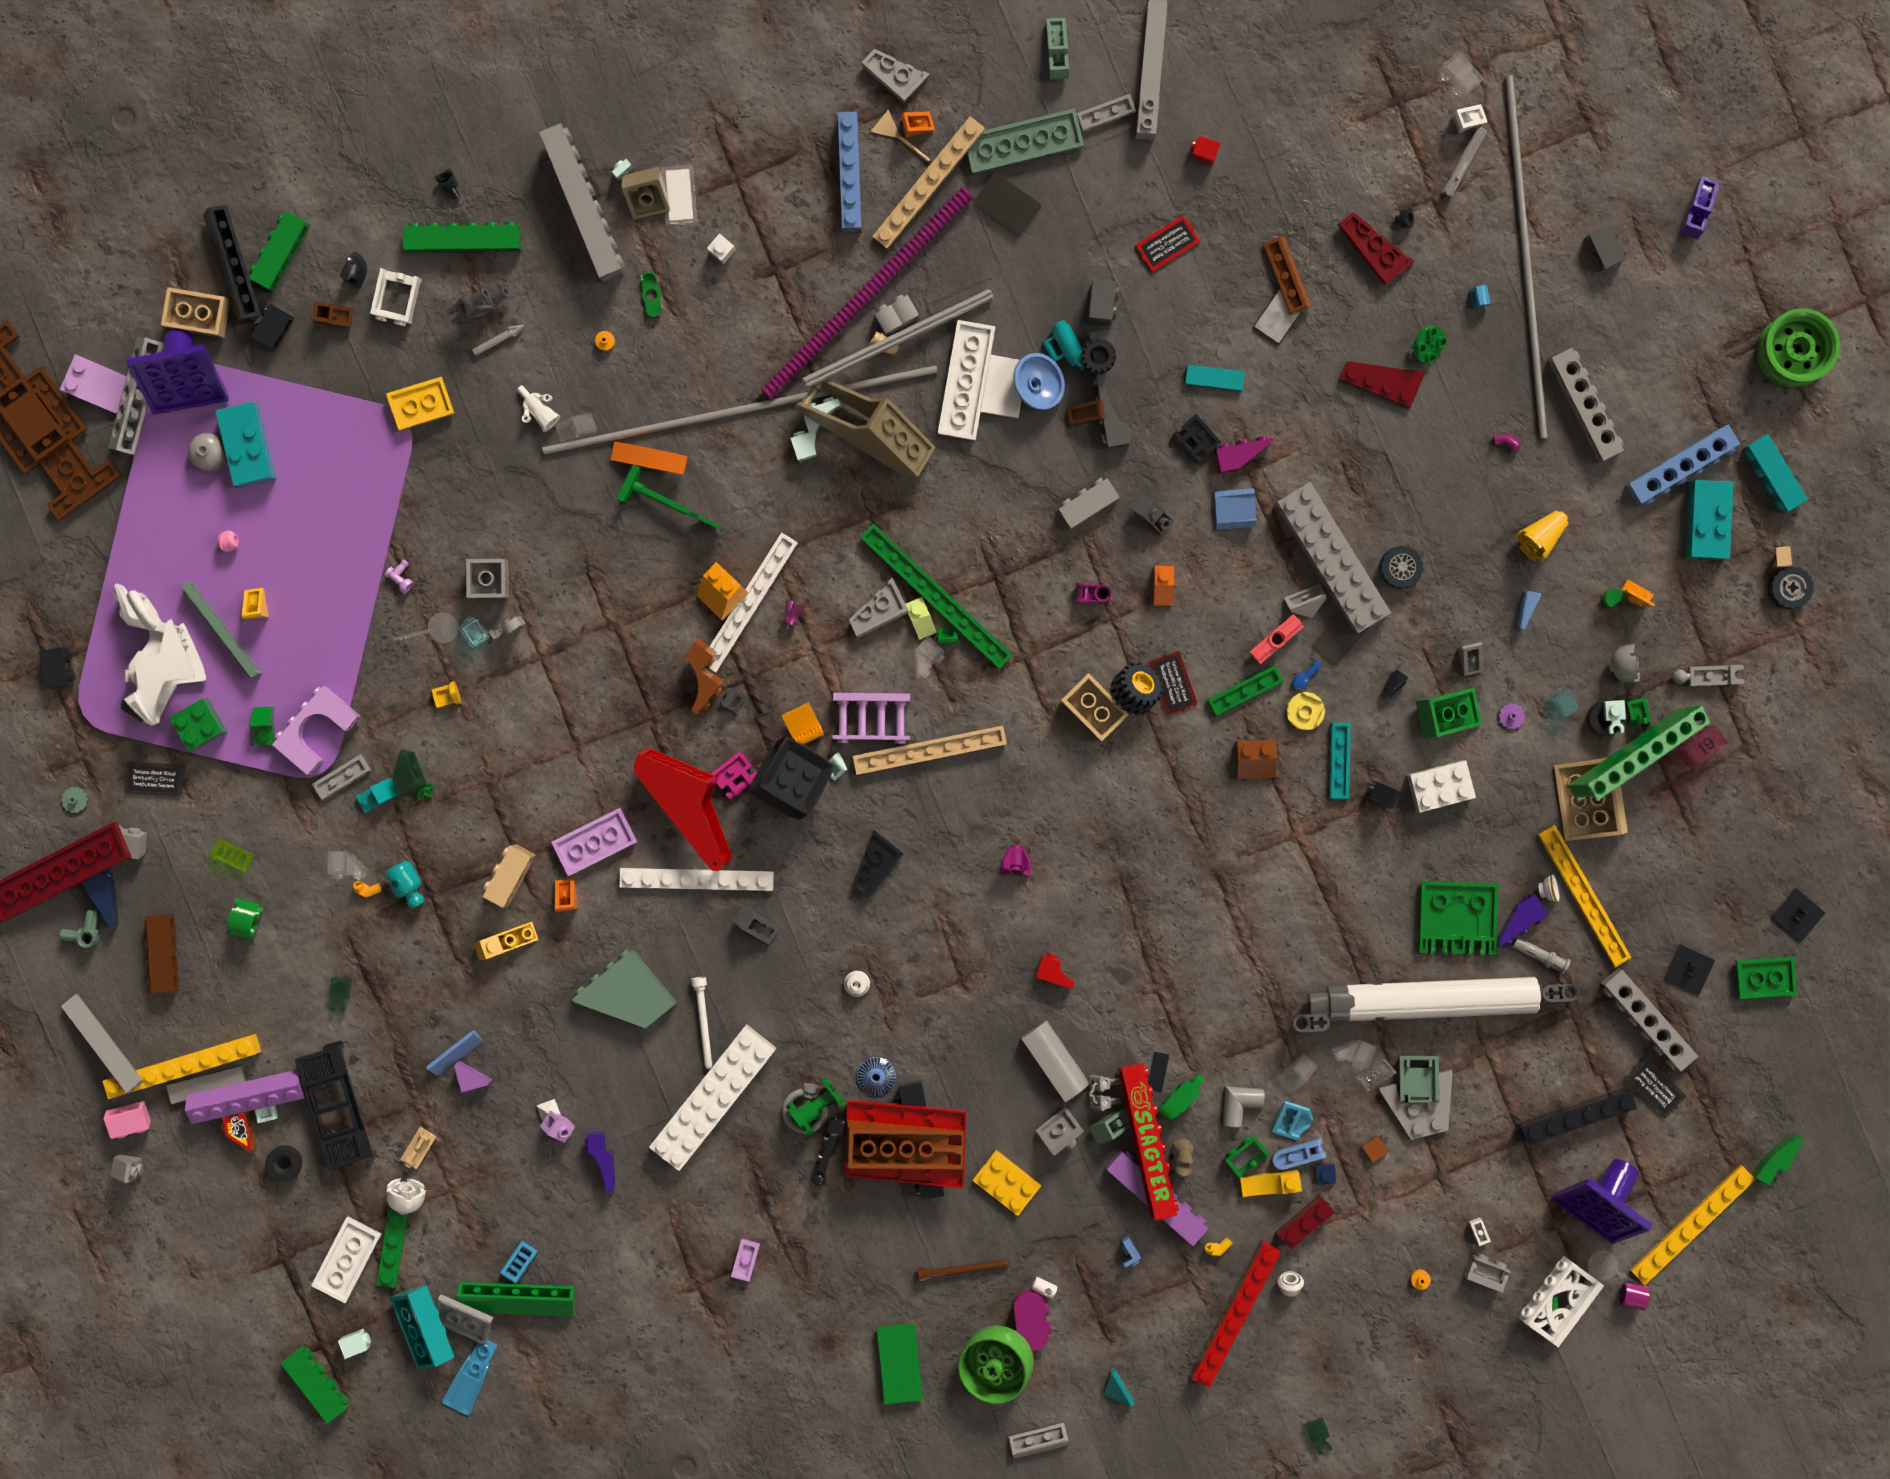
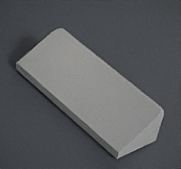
[1008,1423,1069,1459]

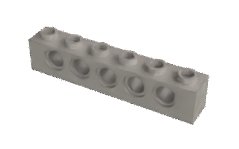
[108,337,163,455]
[1548,348,1624,463]
[1601,968,1698,1071]

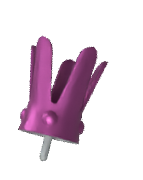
[782,599,805,629]

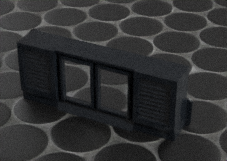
[294,1041,377,1170]

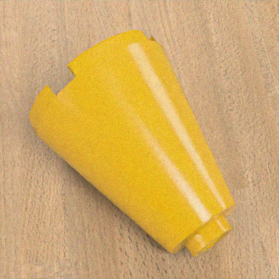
[1515,511,1568,563]

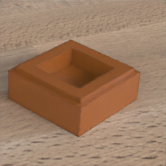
[1362,1135,1388,1162]

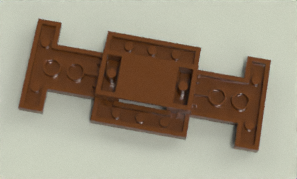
[0,320,122,521]

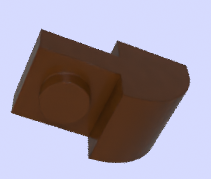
[312,301,353,328]

